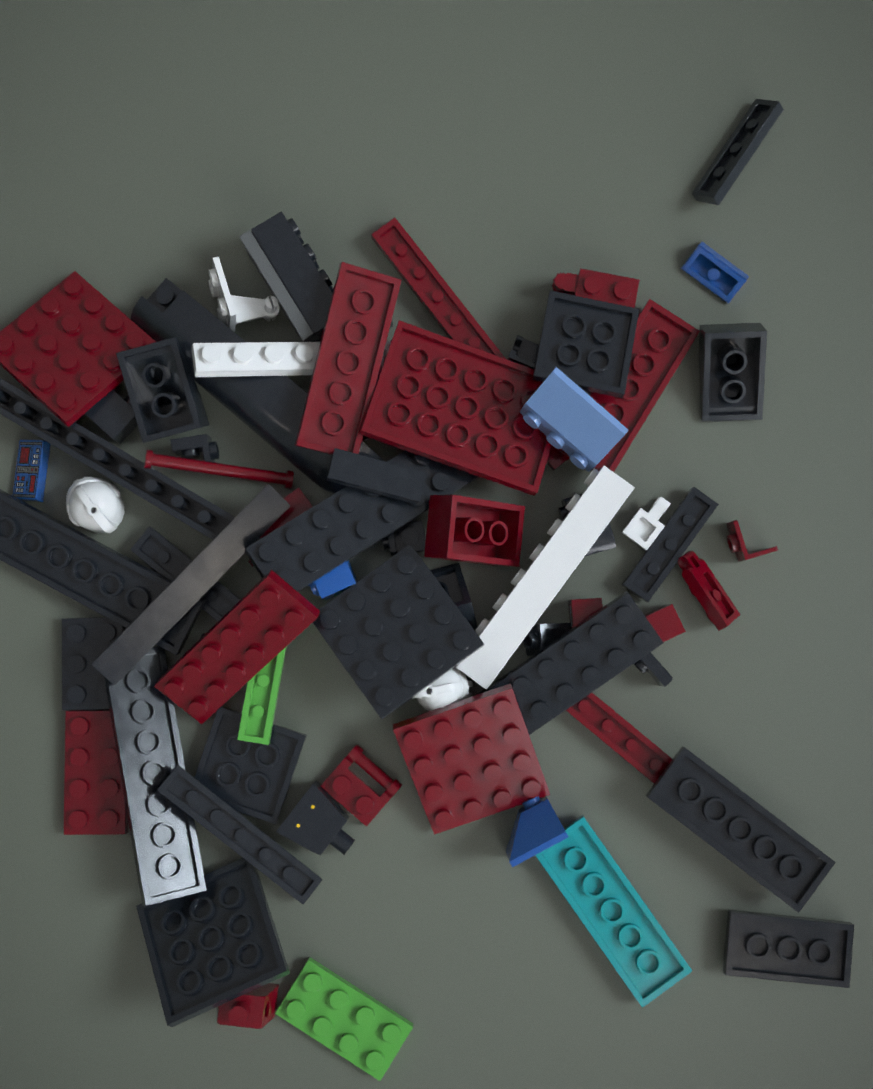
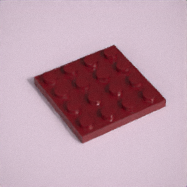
[0,271,156,427]
[392,683,550,835]

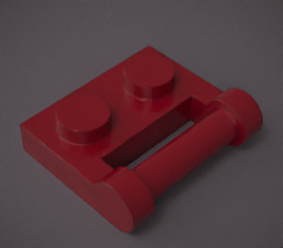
[321,744,403,827]

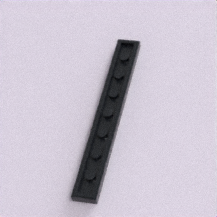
[91,484,291,685]

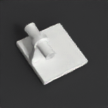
[208,256,279,332]

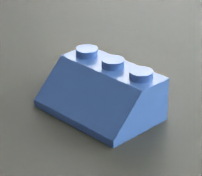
[519,367,628,472]

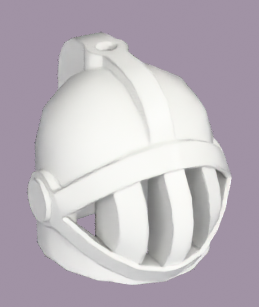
[66,477,125,534]
[412,666,473,711]

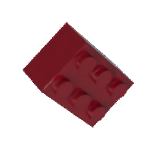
[424,495,525,567]

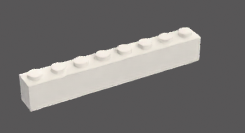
[456,466,635,690]

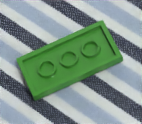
[275,957,414,1081]

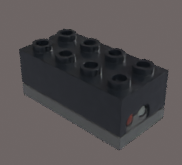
[239,211,333,342]

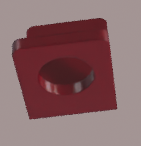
[726,520,778,562]

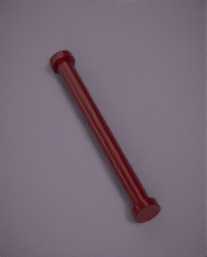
[144,450,294,489]

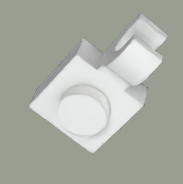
[621,497,671,551]

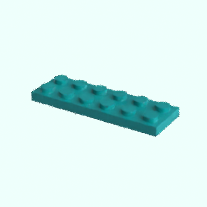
[535,815,692,1008]

